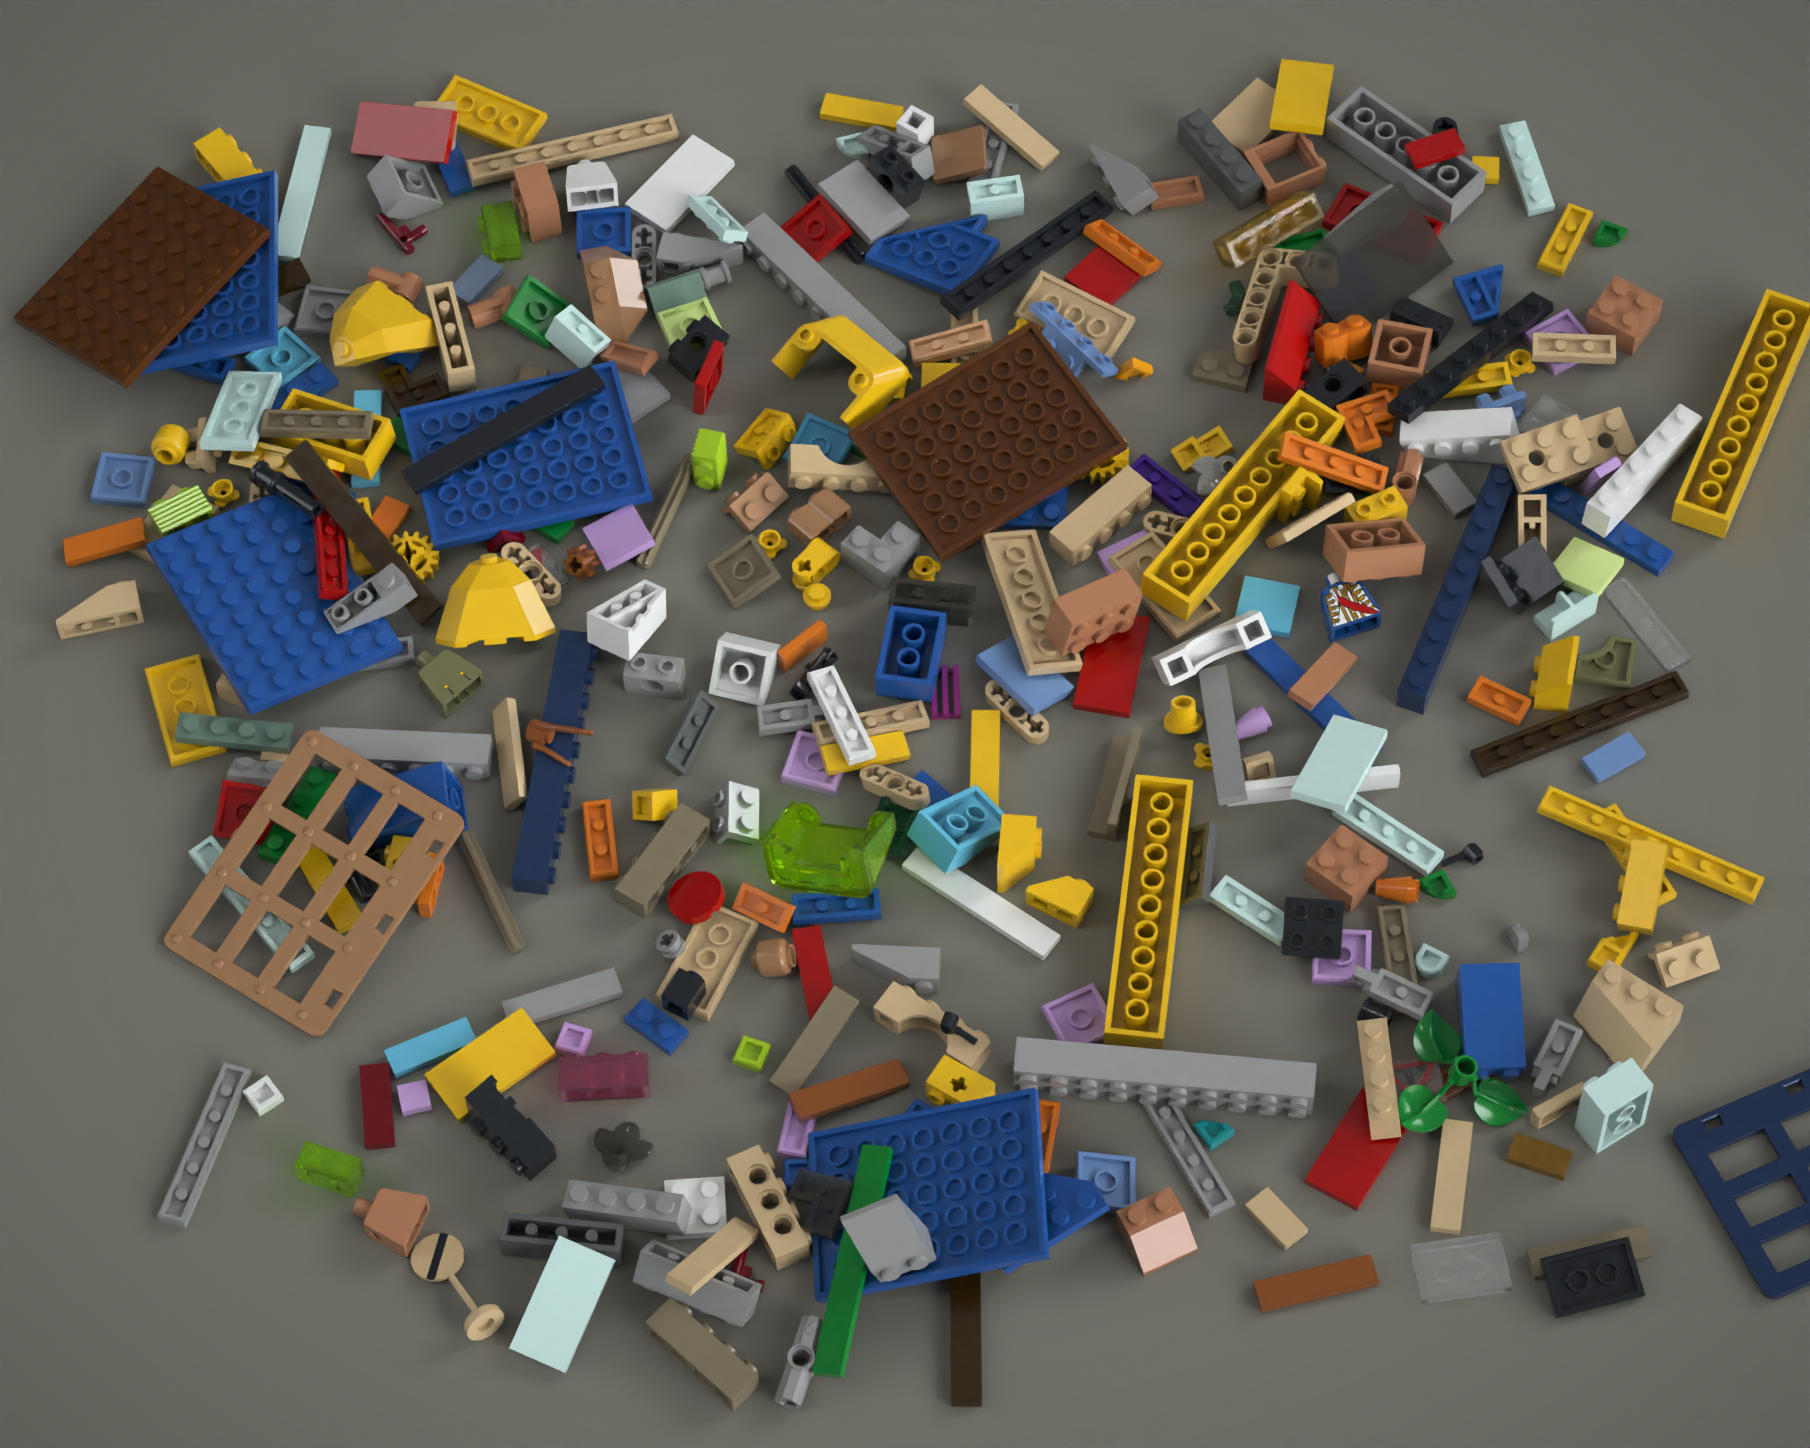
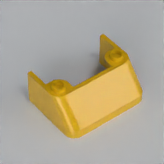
[771,315,909,429]

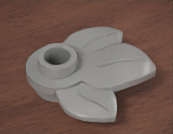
[1191,455,1238,496]

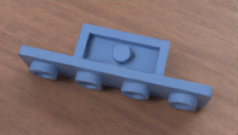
[1028,301,1119,378]

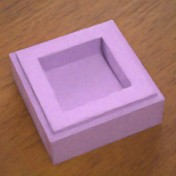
[554,1022,593,1060]
[397,1079,432,1116]

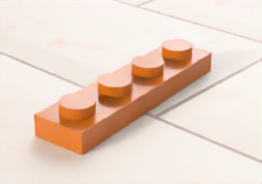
[1277,431,1389,494]

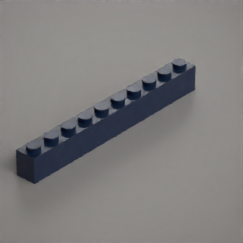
[1396,464,1516,715]
[511,629,600,895]

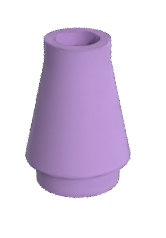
[1236,706,1273,740]

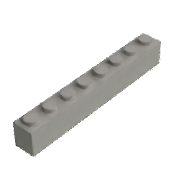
[739,212,906,364]

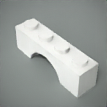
[1152,609,1272,686]

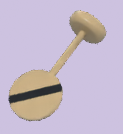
[411,1233,504,1341]

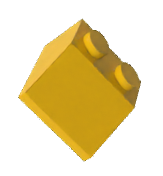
[1529,635,1580,714]
[997,814,1042,893]

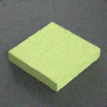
[655,296,722,352]
[1554,537,1624,597]

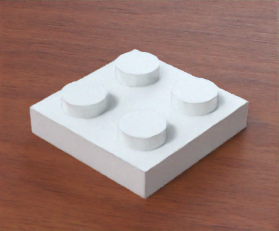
[664,1176,727,1240]

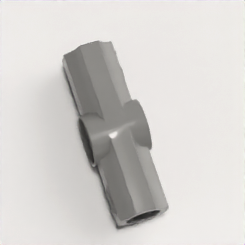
[775,1315,823,1410]

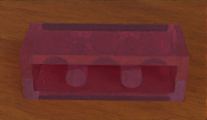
[558,1051,650,1102]

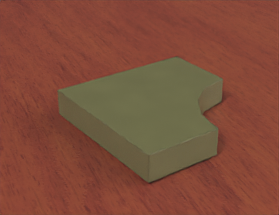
[1573,635,1638,691]

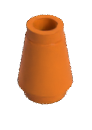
[1376,876,1420,905]

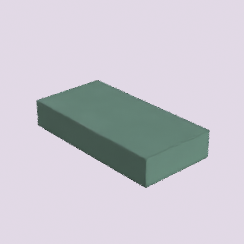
[646,269,706,313]

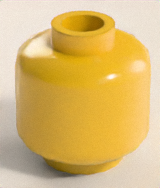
[151,424,191,465]

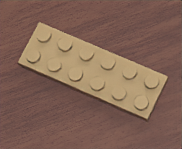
[980,529,1083,676]

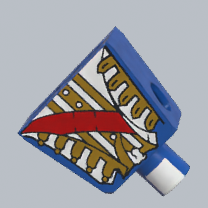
[1320,573,1382,643]

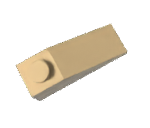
[1515,494,1547,552]
[55,580,144,639]

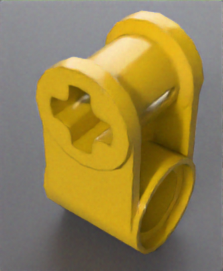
[792,537,841,592]

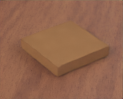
[931,125,987,185]

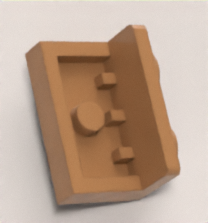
[721,471,789,533]

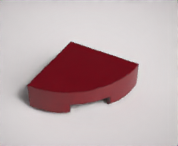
[486,530,526,553]

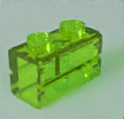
[477,200,523,263]
[294,1141,365,1198]

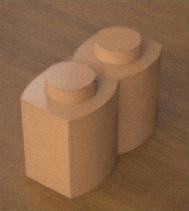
[788,487,851,547]

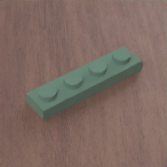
[175,712,294,754]

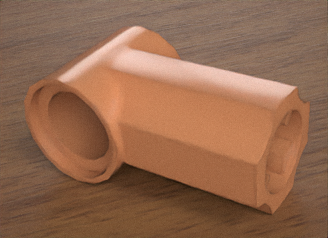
[365,266,424,304]
[466,286,516,329]
[1392,448,1424,506]

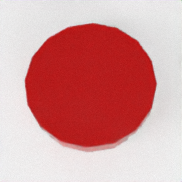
[667,871,725,924]

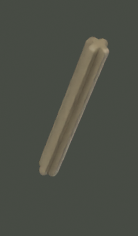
[636,452,693,570]
[458,830,525,952]

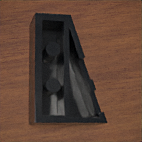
[465,1074,557,1181]

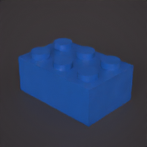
[875,605,947,703]

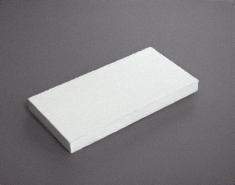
[625,135,735,233]

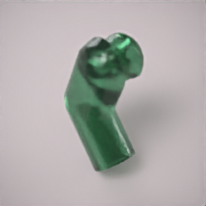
[1223,280,1246,317]

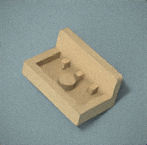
[1647,931,1720,988]

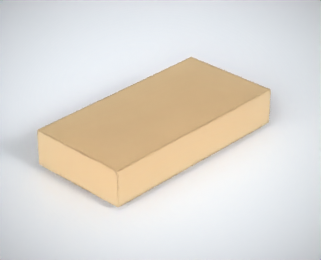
[1529,1082,1584,1130]
[1245,1187,1308,1251]

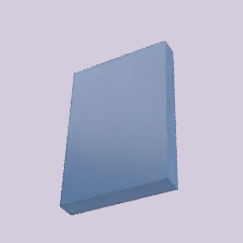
[975,635,1074,716]

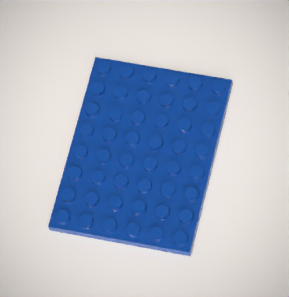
[140,170,278,375]
[399,360,653,551]
[146,484,403,715]
[808,1087,1049,1303]

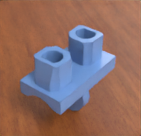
[1475,384,1527,420]

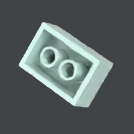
[1574,1058,1653,1154]

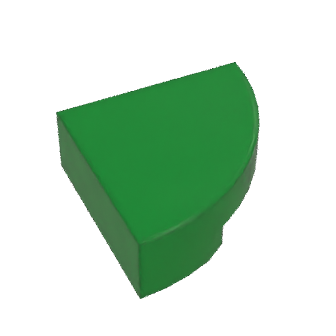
[1592,220,1628,247]
[1419,869,1457,899]

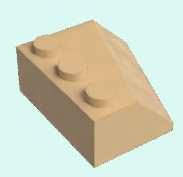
[1573,959,1684,1071]

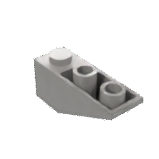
[1089,144,1159,216]
[656,232,744,276]
[324,563,418,634]

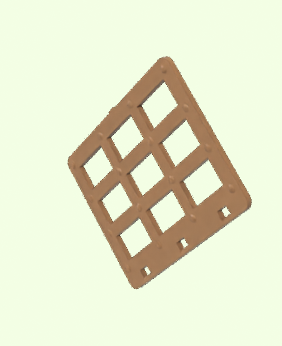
[164,730,464,1038]

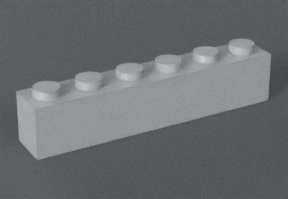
[316,727,494,780]

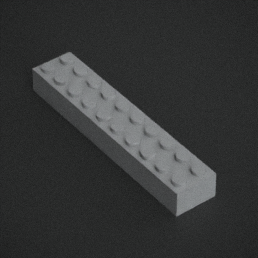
[1013,1037,1317,1118]

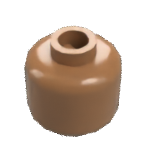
[751,938,797,978]

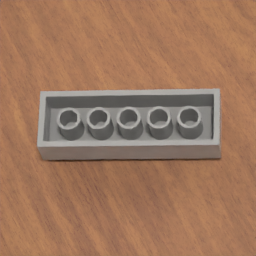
[1325,86,1486,224]

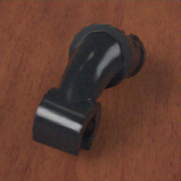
[788,647,838,700]
[347,843,380,904]

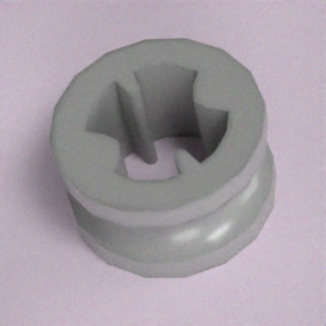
[655,929,685,959]

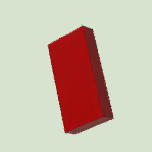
[1404,128,1465,170]

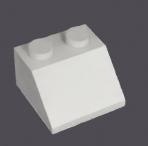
[708,632,780,706]

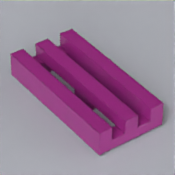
[931,665,961,720]

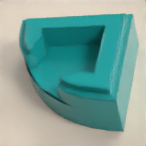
[1193,1120,1235,1151]

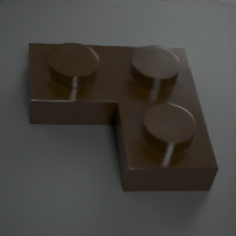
[377,363,450,418]

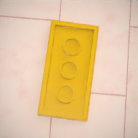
[1269,59,1334,135]
[437,75,548,151]
[144,654,227,767]
[424,1007,556,1123]

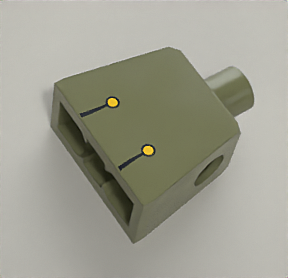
[415,649,485,719]

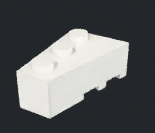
[587,579,666,661]

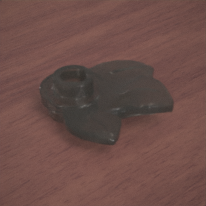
[594,1122,653,1172]

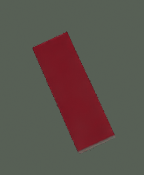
[359,1062,396,1150]

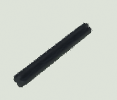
[785,164,866,264]

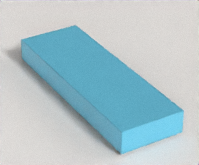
[384,1017,476,1079]

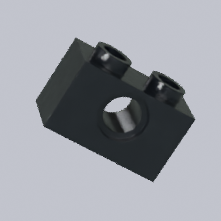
[866,144,926,209]
[668,315,730,383]
[1303,358,1367,411]

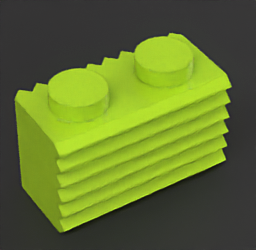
[691,428,728,490]
[147,485,214,538]

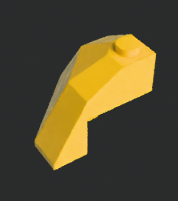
[329,281,439,367]
[435,553,556,648]

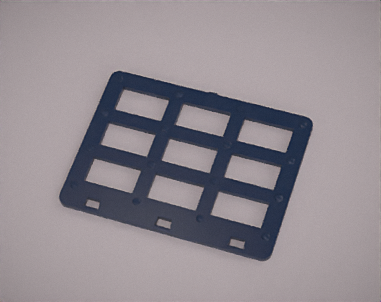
[1673,1069,1810,1299]

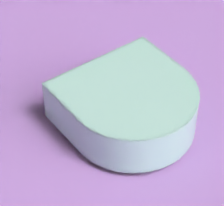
[1415,943,1450,978]

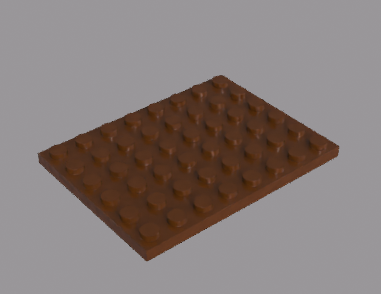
[13,166,271,389]
[848,321,1127,562]

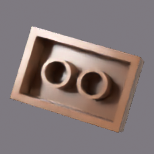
[1322,517,1426,583]
[1044,568,1143,656]

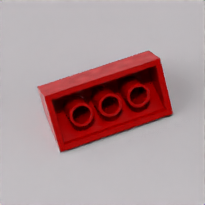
[1263,280,1324,405]

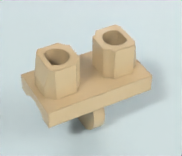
[185,417,224,474]

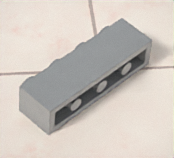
[562,1179,692,1236]
[633,1239,762,1327]

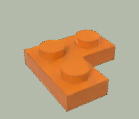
[1335,389,1396,455]

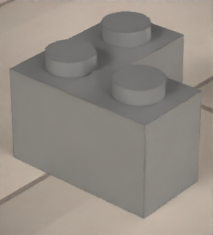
[841,521,920,591]

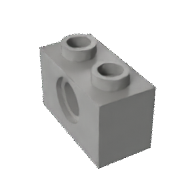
[623,653,686,700]

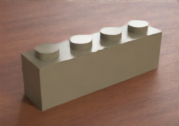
[614,803,711,919]
[645,1297,759,1412]

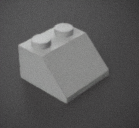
[367,155,444,220]

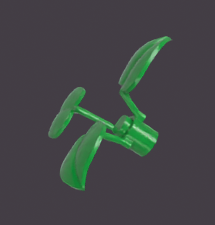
[1398,1009,1528,1133]

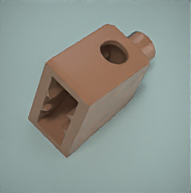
[353,1188,430,1258]

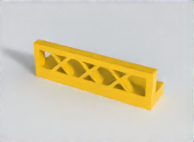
[228,442,345,481]

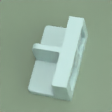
[966,175,1024,220]
[545,304,611,368]
[1533,591,1598,641]

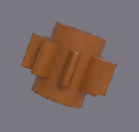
[563,544,600,581]

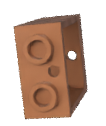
[1243,132,1327,206]

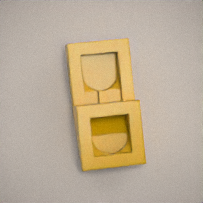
[1170,425,1235,473]

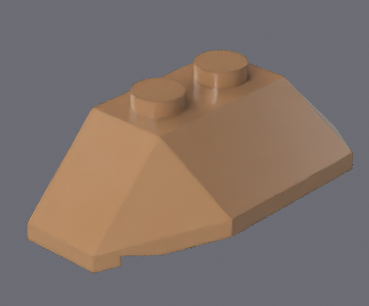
[579,246,647,346]

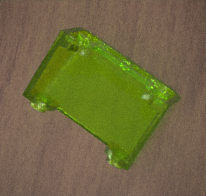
[760,801,896,898]

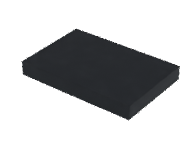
[1539,1237,1645,1319]

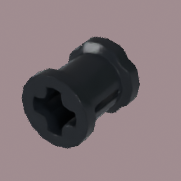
[1357,997,1396,1028]

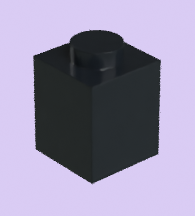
[661,968,706,1021]

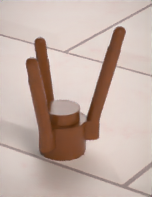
[526,718,594,767]

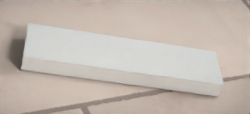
[807,665,876,766]

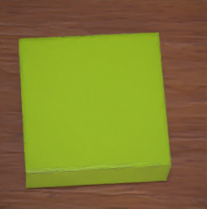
[732,1035,771,1073]

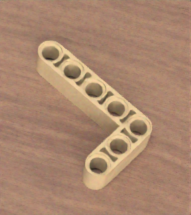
[1232,248,1338,364]

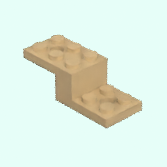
[1498,407,1638,494]

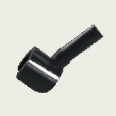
[1441,843,1484,867]
[940,1011,978,1045]

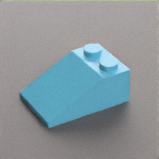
[907,785,1005,874]

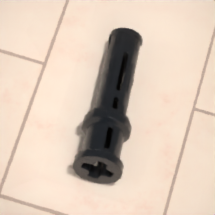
[249,460,324,519]

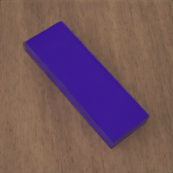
[1130,454,1205,518]

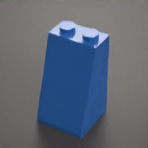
[344,761,469,850]
[1455,963,1526,1080]

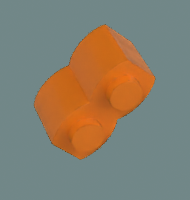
[1314,315,1372,368]

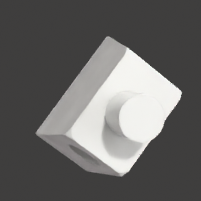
[566,160,619,212]

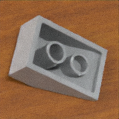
[840,1194,937,1282]

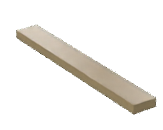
[465,114,679,187]

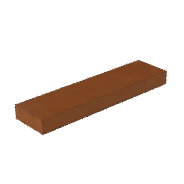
[788,1058,910,1123]
[1253,1254,1379,1313]

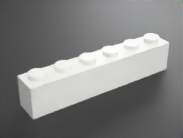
[1581,404,1703,538]

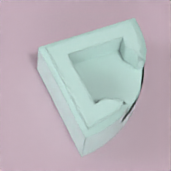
[836,132,869,159]

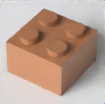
[510,161,563,243]
[1585,275,1663,357]
[1366,319,1433,389]
[1304,824,1388,913]

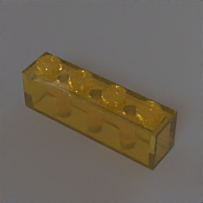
[1212,191,1324,268]

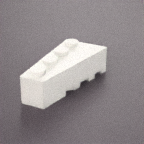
[1399,407,1520,465]

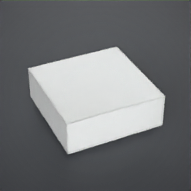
[242,1075,284,1117]

